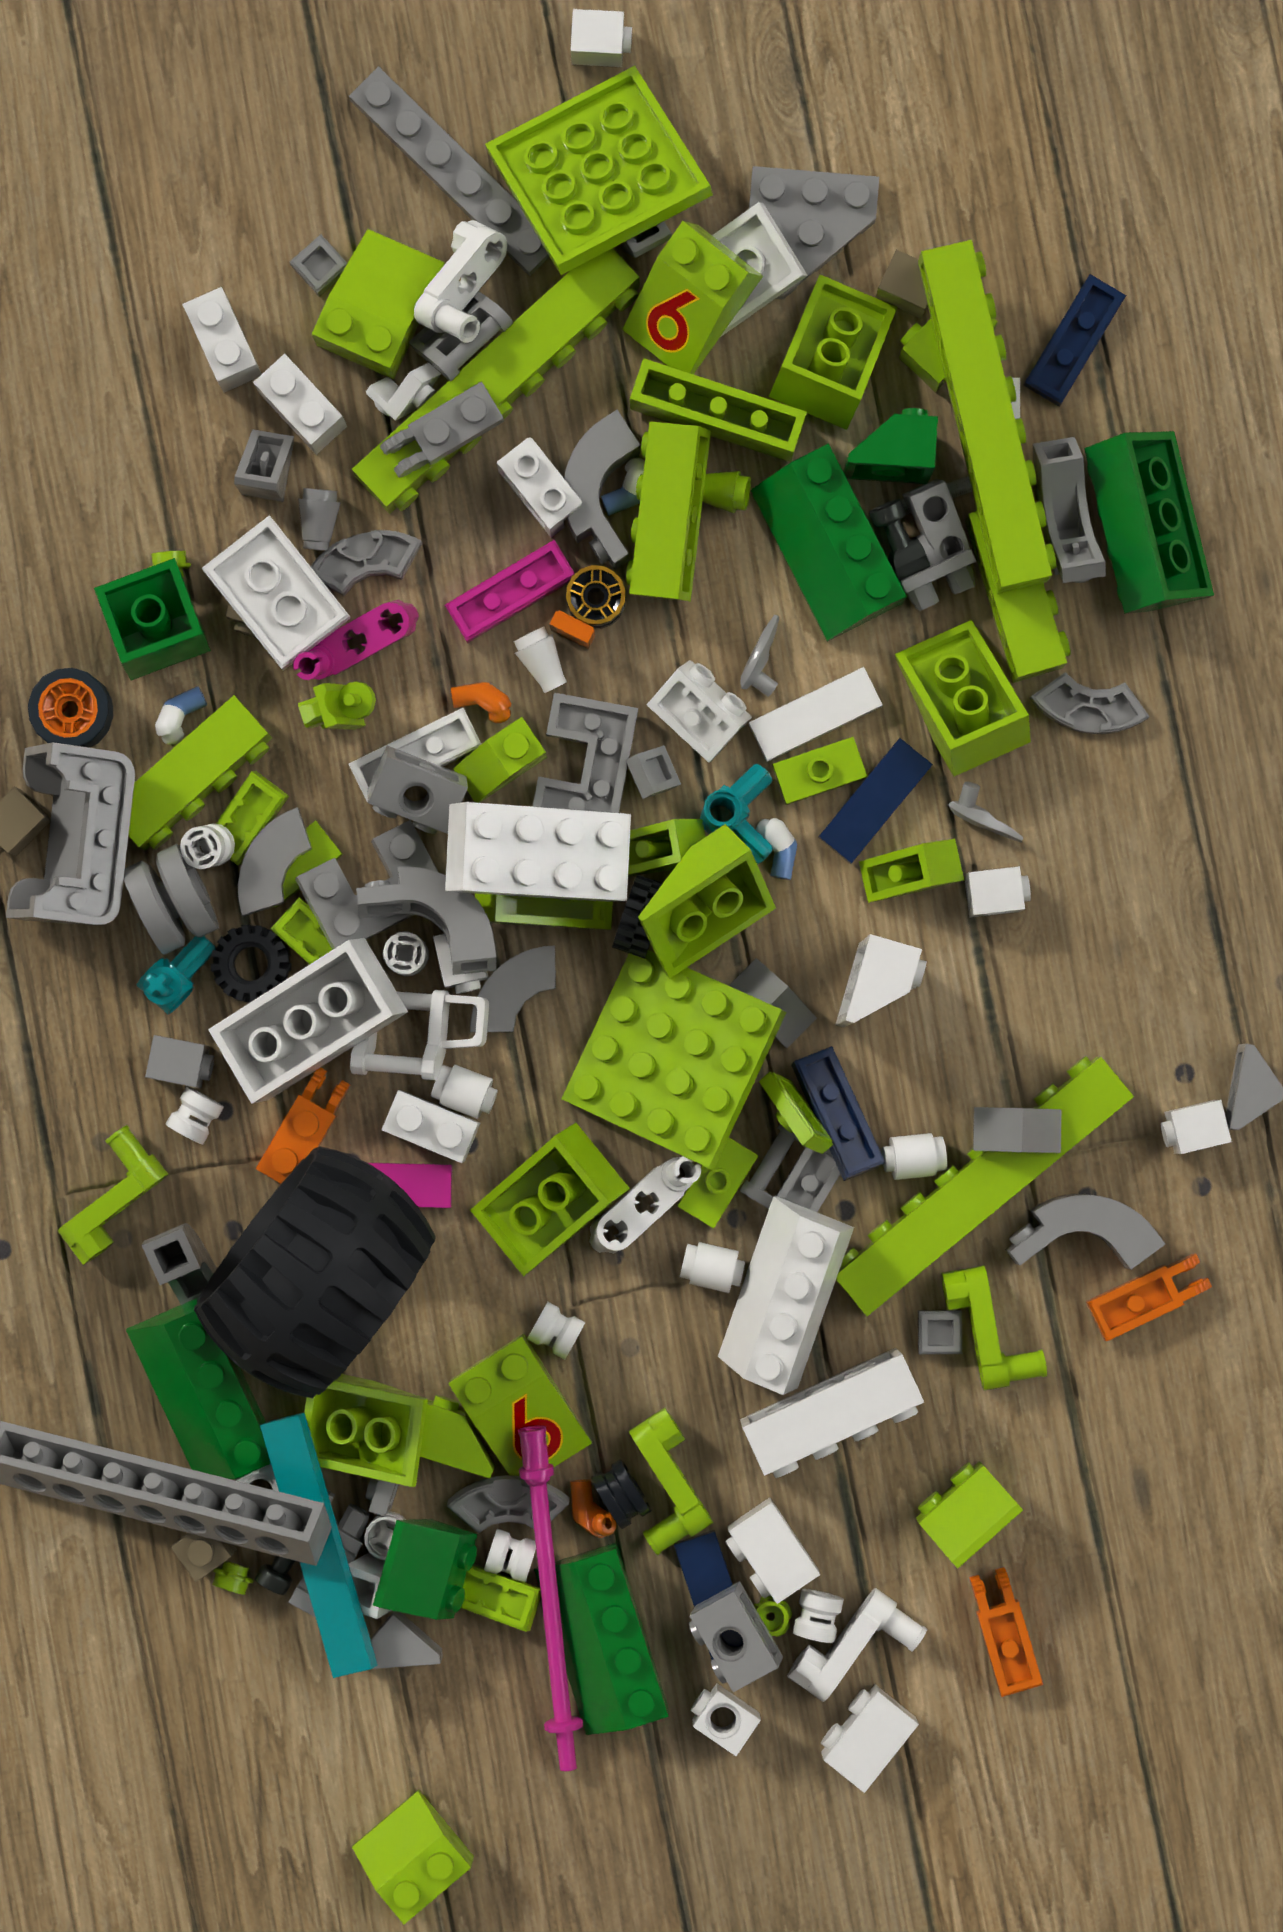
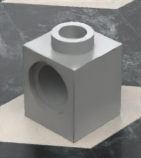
[145,1035,214,1088]

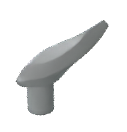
[740,615,779,697]
[948,782,1023,842]

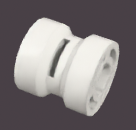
[180,823,235,869]
[383,932,429,976]
[166,1086,224,1145]
[527,1302,585,1360]
[364,1511,406,1560]
[484,1529,536,1583]
[793,1589,844,1643]

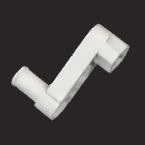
[414,220,508,343]
[589,1156,701,1254]
[787,1588,927,1702]

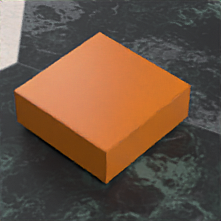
[550,610,595,649]

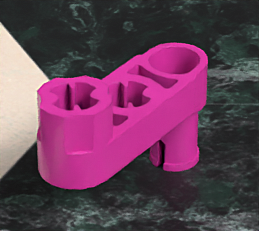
[293,600,419,680]

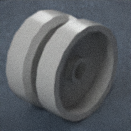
[124,844,219,955]

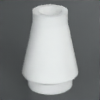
[513,626,567,693]

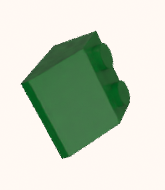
[843,408,938,484]
[94,558,211,680]
[373,1519,477,1620]

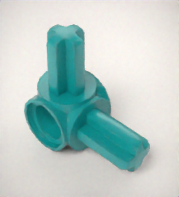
[700,764,773,865]
[136,936,216,1015]

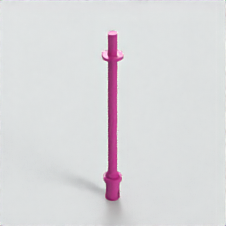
[518,1426,583,1771]

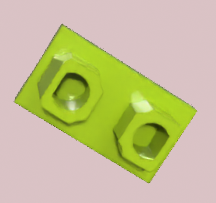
[298,681,376,730]

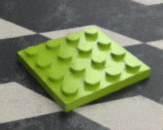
[485,65,713,275]
[561,950,787,1170]

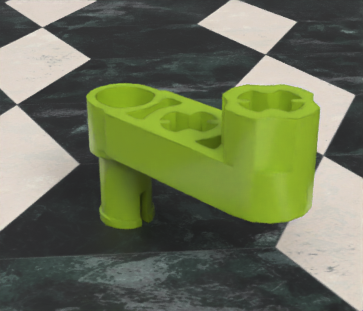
[57,1125,169,1265]
[941,1266,1047,1391]
[629,1407,714,1556]

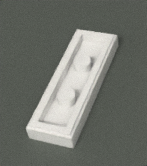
[748,667,883,762]
[349,708,481,802]

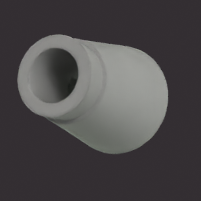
[298,488,341,551]

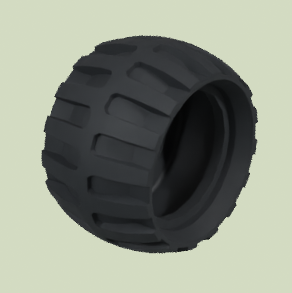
[194,1146,436,1398]

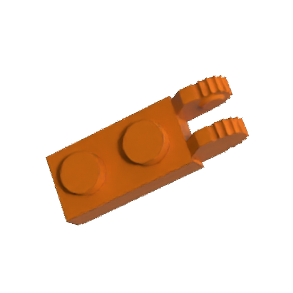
[256,1067,351,1184]
[1086,1253,1212,1341]
[969,1567,1043,1697]

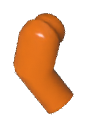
[451,682,511,723]
[570,1479,617,1538]

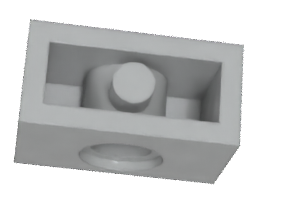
[367,745,468,834]
[689,1581,783,1692]

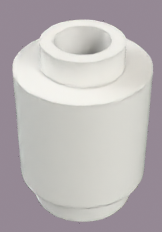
[431,1065,498,1119]
[882,1133,947,1180]
[680,1242,745,1293]

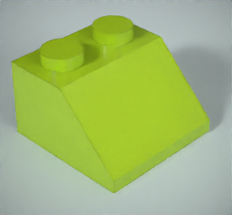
[916,1461,1023,1569]
[352,1789,474,1924]

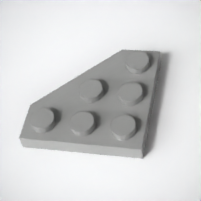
[749,166,879,299]

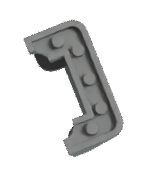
[6,742,135,925]

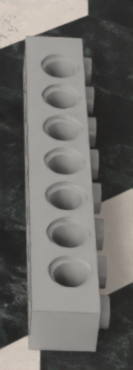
[0,1421,332,1566]

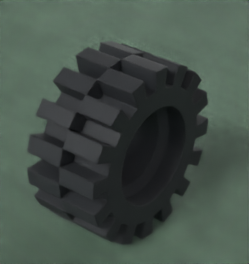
[612,874,663,959]
[211,924,292,1003]

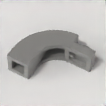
[564,409,640,570]
[1033,437,1106,583]
[356,867,496,975]
[1005,1194,1165,1270]
[142,1223,217,1305]

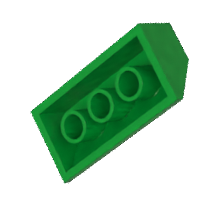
[1084,431,1214,614]
[750,443,906,642]
[126,1298,271,1479]
[534,1542,669,1735]

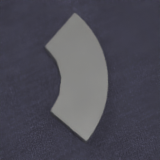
[310,530,423,596]
[1029,672,1150,734]
[238,807,312,916]
[470,945,556,1032]
[447,1476,569,1534]

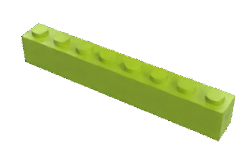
[918,240,1057,594]
[352,248,640,514]
[836,1056,1134,1316]

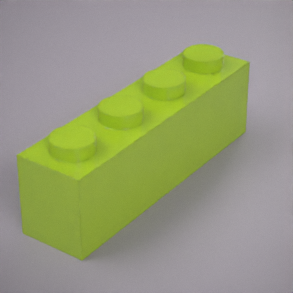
[630,358,807,462]
[626,421,711,602]
[965,511,1071,683]
[128,695,273,850]

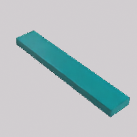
[260,1412,378,1678]

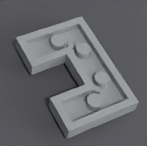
[533,693,638,813]
[295,820,438,950]

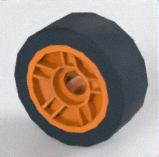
[28,668,114,748]

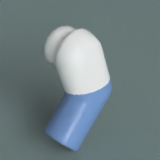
[601,458,645,516]
[155,686,207,745]
[756,818,797,880]

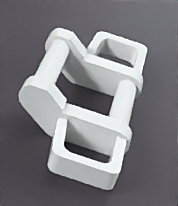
[350,990,489,1080]

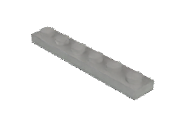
[349,66,550,276]

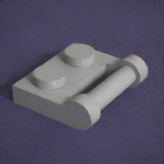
[409,291,513,382]
[739,1124,840,1212]

